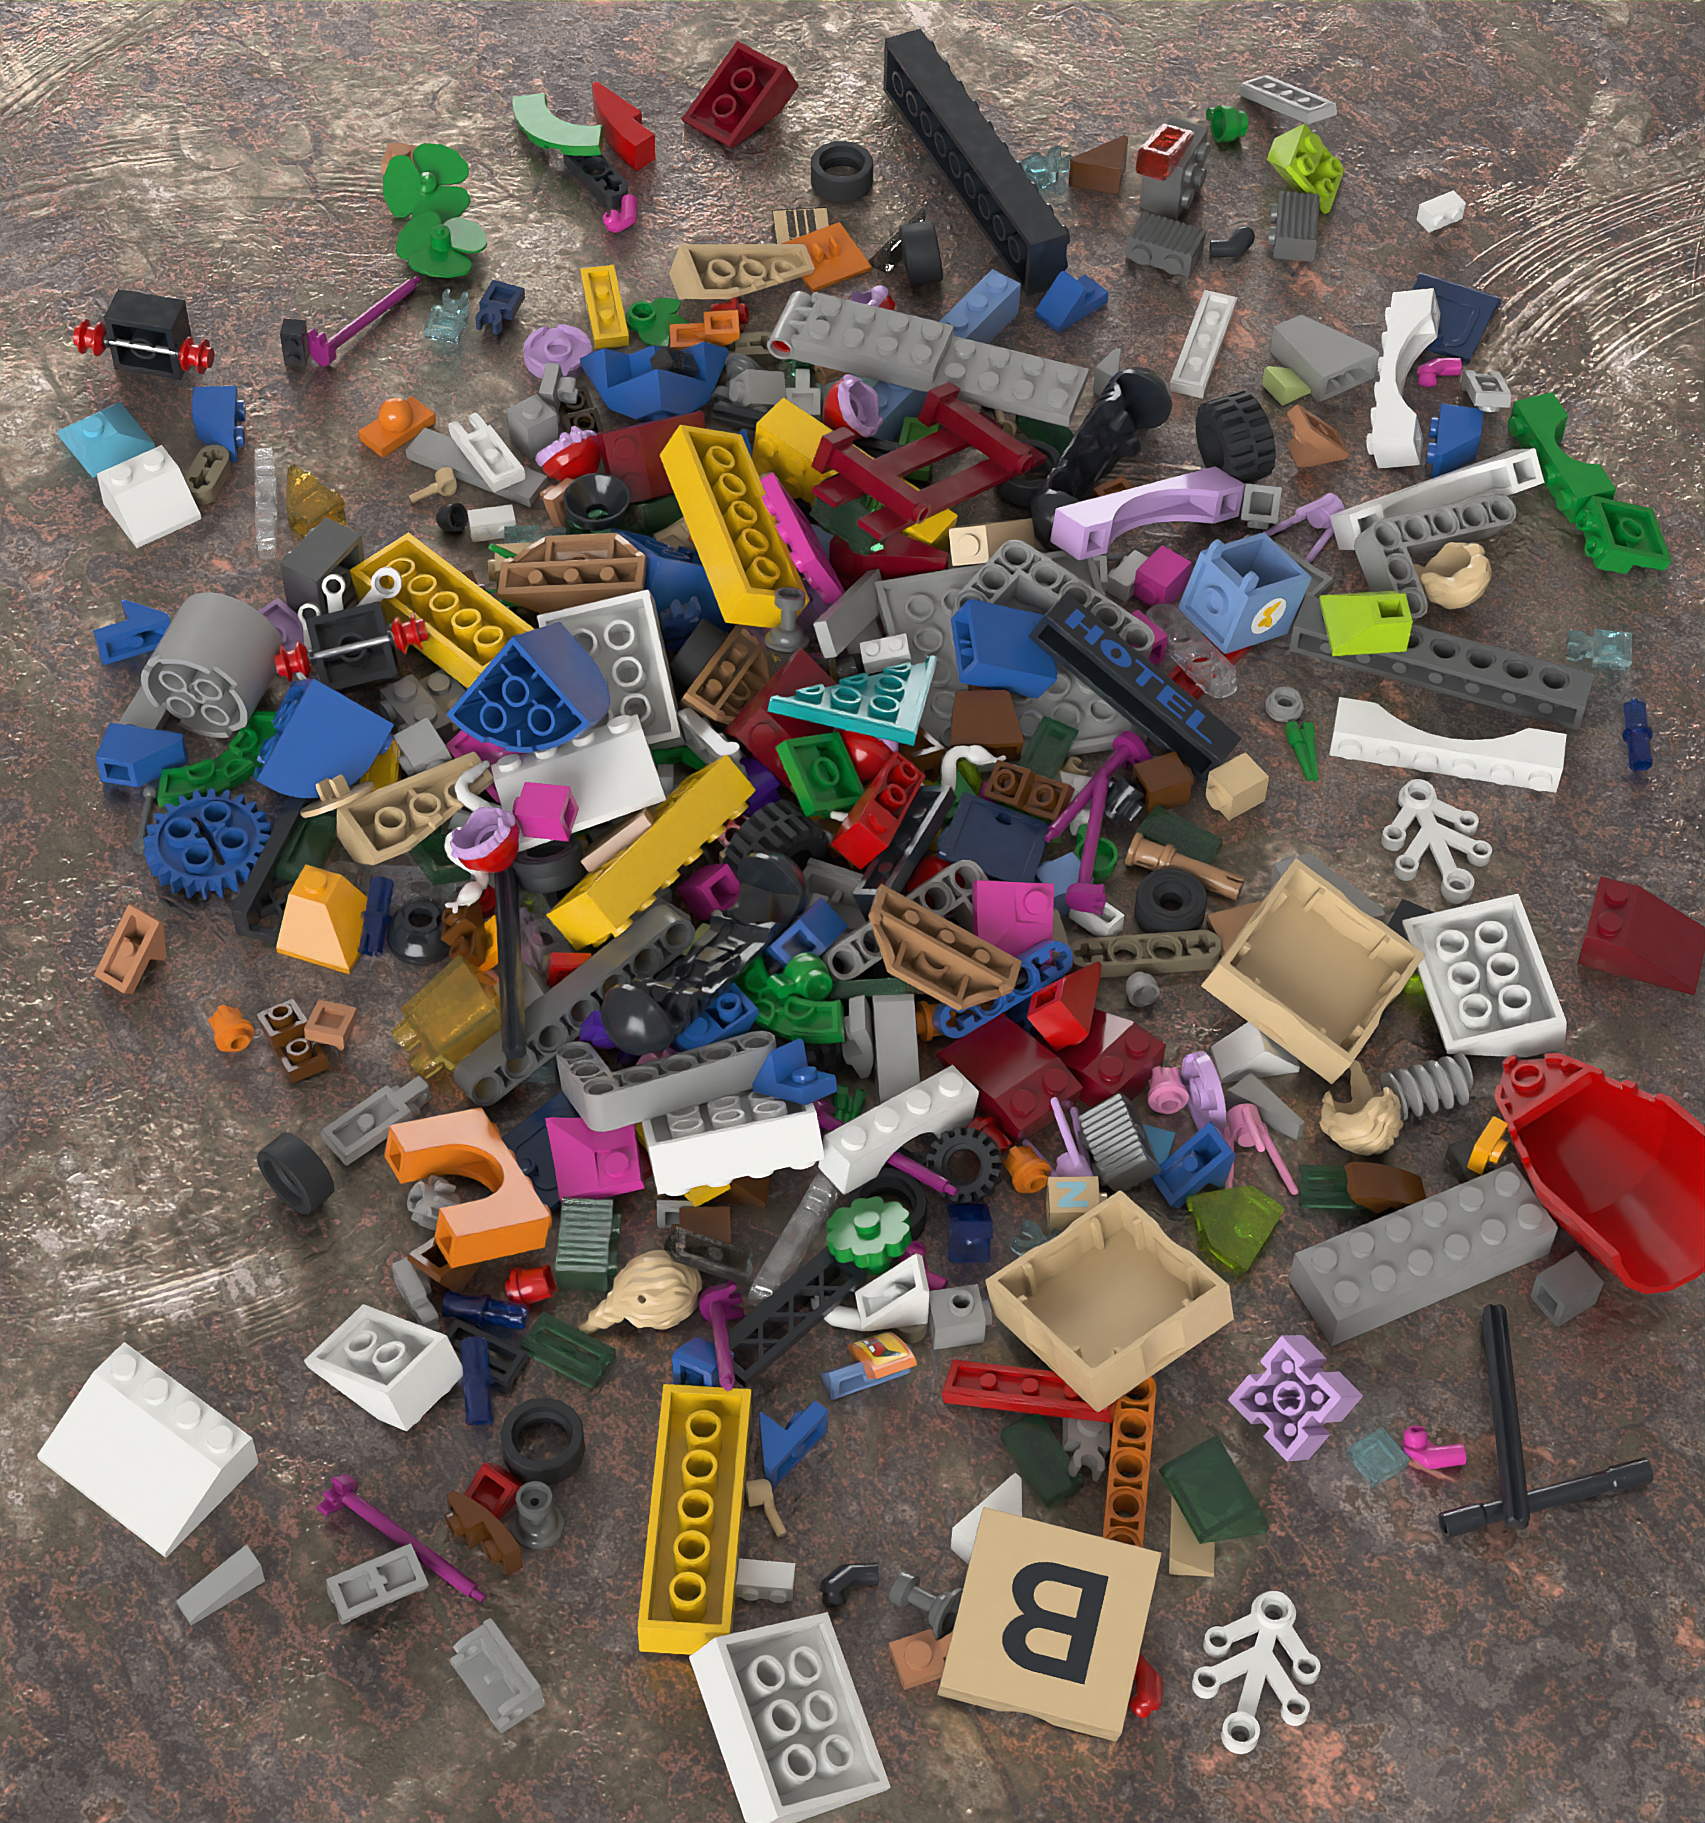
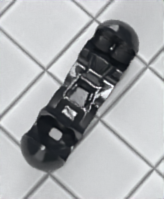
[1030,366,1173,551]
[601,851,809,1055]

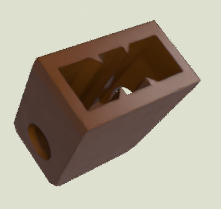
[948,684,1024,763]

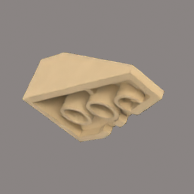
[669,244,815,299]
[337,751,494,865]

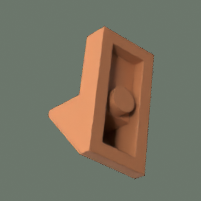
[1287,404,1350,468]
[94,904,166,995]

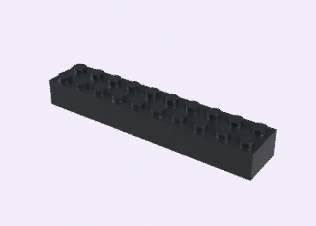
[883,28,1070,296]

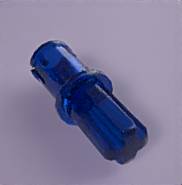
[1622,698,1653,771]
[357,876,394,957]
[441,1290,529,1329]
[459,1336,494,1426]

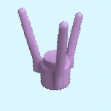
[1264,493,1345,564]
[1022,1097,1094,1177]

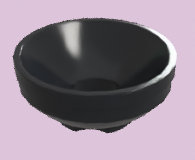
[563,473,630,531]
[387,901,451,966]

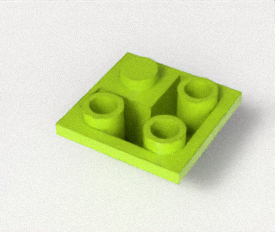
[1267,123,1345,214]
[1319,591,1413,656]

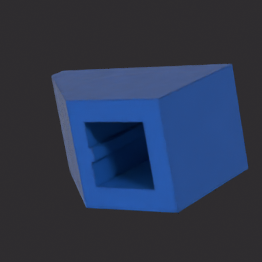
[192,386,246,462]
[1426,403,1483,479]
[95,722,189,787]
[763,897,848,969]
[672,983,759,1053]

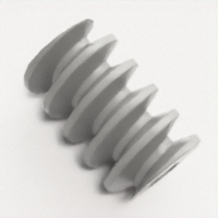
[1380,1053,1473,1121]

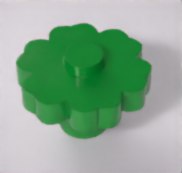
[826,1197,912,1275]

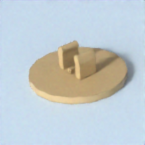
[300,774,375,818]

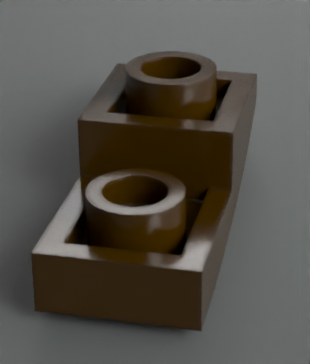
[558,386,604,434]

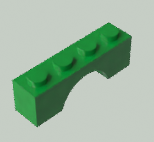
[1508,392,1616,524]

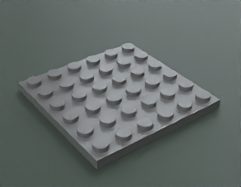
[874,550,1148,780]

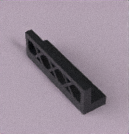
[852,786,957,922]
[231,796,337,945]
[728,1245,867,1388]

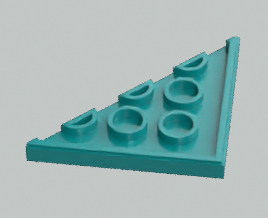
[768,656,938,746]

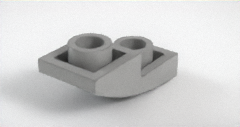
[842,995,874,1079]

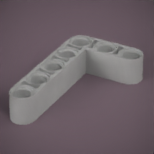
[1354,494,1517,622]
[952,540,1154,660]
[819,860,989,986]
[556,1031,776,1132]

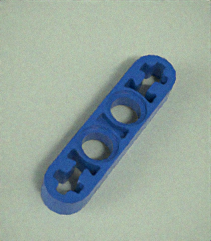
[932,940,1073,1038]

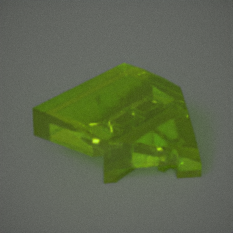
[1186,1185,1285,1275]

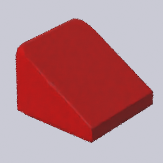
[464,1462,525,1521]

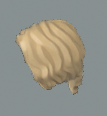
[1413,542,1492,609]
[1319,1060,1404,1156]
[578,1250,702,1334]

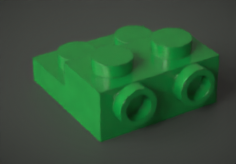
[1575,496,1672,574]
[775,732,865,820]

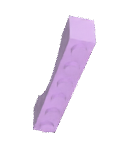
[1050,466,1245,561]

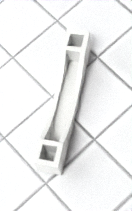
[1367,288,1440,469]
[1329,448,1544,550]
[1329,697,1567,793]

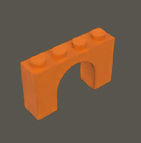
[384,1107,552,1268]

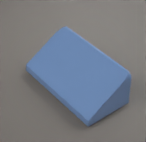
[820,1345,912,1400]

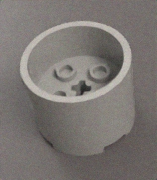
[141,592,285,738]

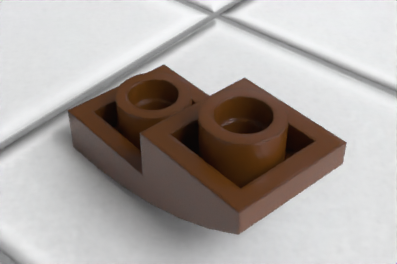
[983,759,1075,822]
[440,900,486,983]
[256,999,329,1084]
[1344,1162,1426,1214]
[444,1490,523,1576]

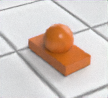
[358,396,436,458]

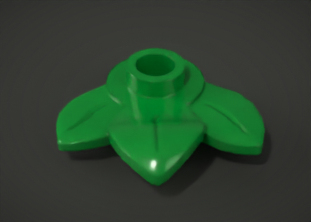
[625,298,690,348]

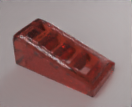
[1135,123,1194,181]

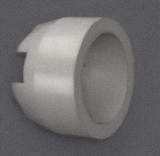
[1125,972,1160,1007]

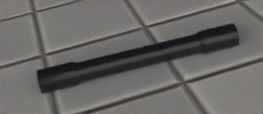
[1438,1457,1653,1538]

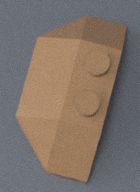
[497,533,647,614]
[679,624,776,729]
[868,884,1022,1011]

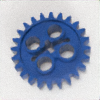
[143,788,271,900]

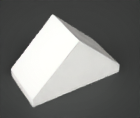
[1211,1022,1300,1084]
[855,1253,929,1331]

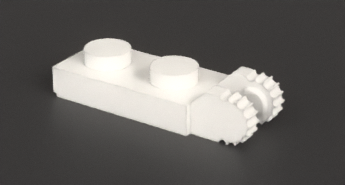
[448,413,525,492]

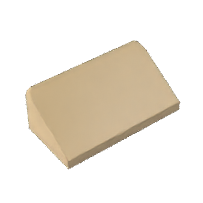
[1169,1481,1216,1577]

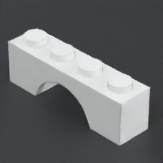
[818,1065,979,1195]

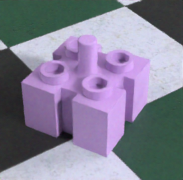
[1228,1335,1363,1462]

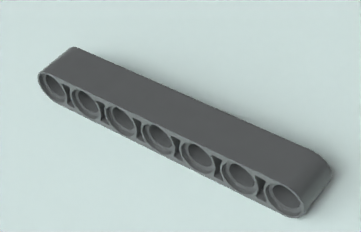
[453,904,695,1107]

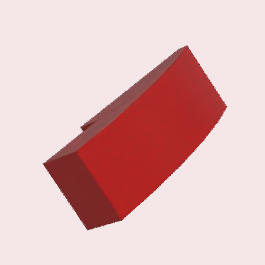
[592,81,656,172]

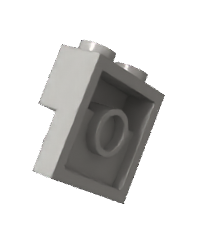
[378,669,466,745]

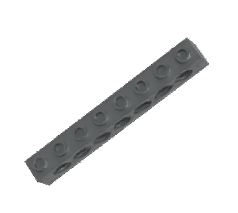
[1289,595,1596,731]

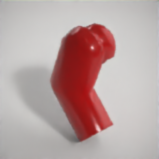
[1129,1653,1164,1718]

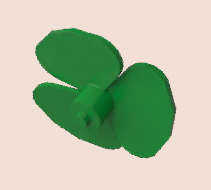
[383,143,470,225]
[395,212,487,278]

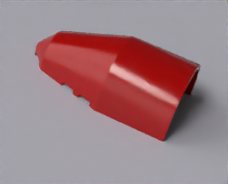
[1494,1053,1705,1294]

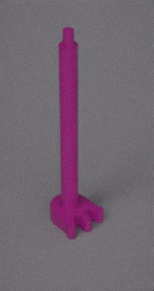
[306,276,421,367]
[1044,731,1153,842]
[1065,770,1109,915]
[812,1099,959,1196]
[699,1279,744,1391]
[316,1474,487,1603]

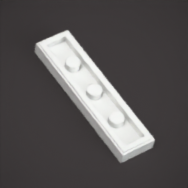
[1170,290,1238,399]

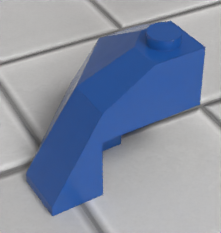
[580,342,728,422]

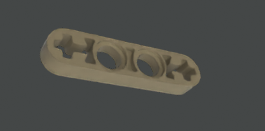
[1070,930,1222,978]

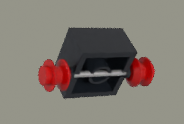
[73,289,215,380]
[274,601,429,695]

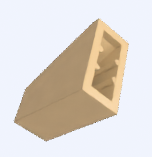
[949,518,1036,566]

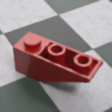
[831,750,926,869]
[1027,961,1102,1052]

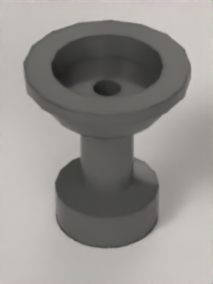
[710,353,762,405]
[764,587,810,652]
[511,1481,564,1550]
[889,1570,963,1639]

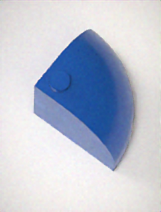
[611,528,734,651]
[446,622,610,753]
[254,678,394,798]

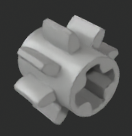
[407,1175,460,1231]

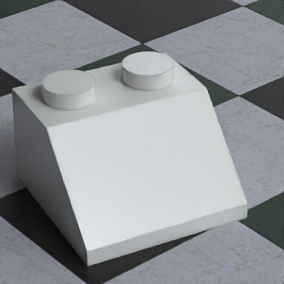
[97,445,201,548]

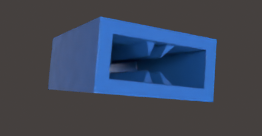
[951,598,1058,699]

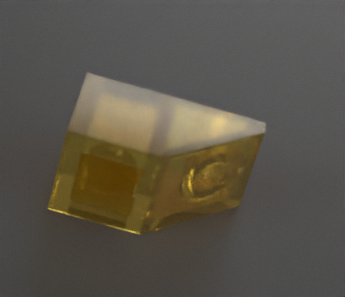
[286,464,346,539]

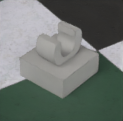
[539,363,579,413]

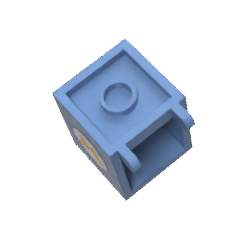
[1178,532,1312,654]

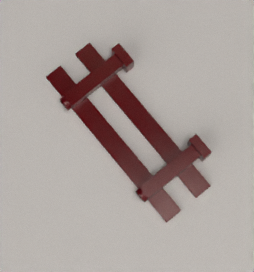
[811,381,1047,541]

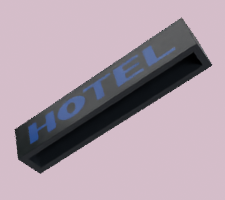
[1028,592,1242,784]

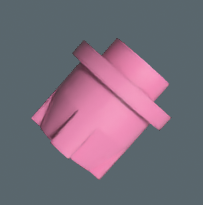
[1147,1066,1189,1114]

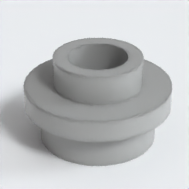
[1265,687,1304,722]

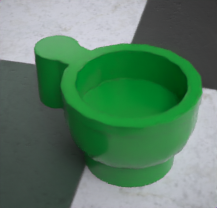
[1206,105,1248,143]
[1074,824,1118,885]
[766,952,832,1001]

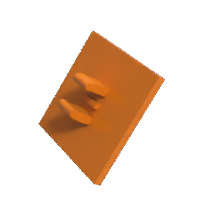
[781,222,872,292]

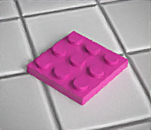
[760,473,845,605]

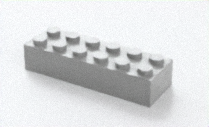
[1289,1163,1558,1347]

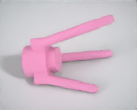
[1223,1103,1298,1195]

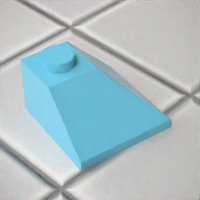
[57,402,155,478]

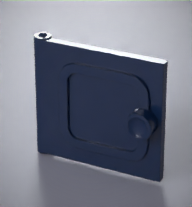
[1412,272,1501,363]
[937,792,1051,883]
[501,1091,581,1212]

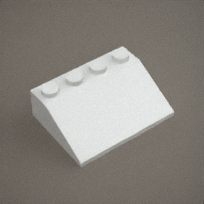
[537,589,686,751]
[491,714,666,852]
[1402,894,1567,1057]
[641,1088,825,1196]
[37,1342,259,1558]
[689,1612,891,1823]

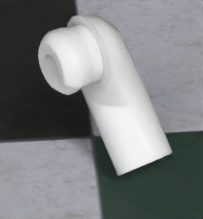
[811,1285,865,1332]

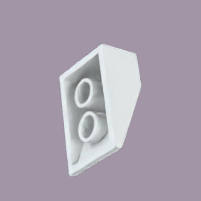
[304,1304,466,1431]

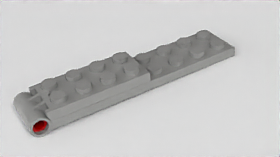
[767,291,1089,427]

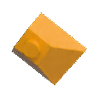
[276,864,383,975]

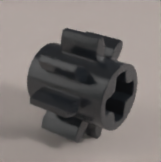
[1104,775,1146,823]

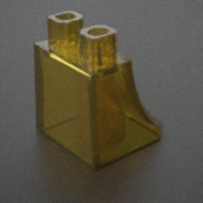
[391,955,501,1079]

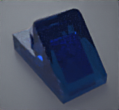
[946,1204,993,1263]

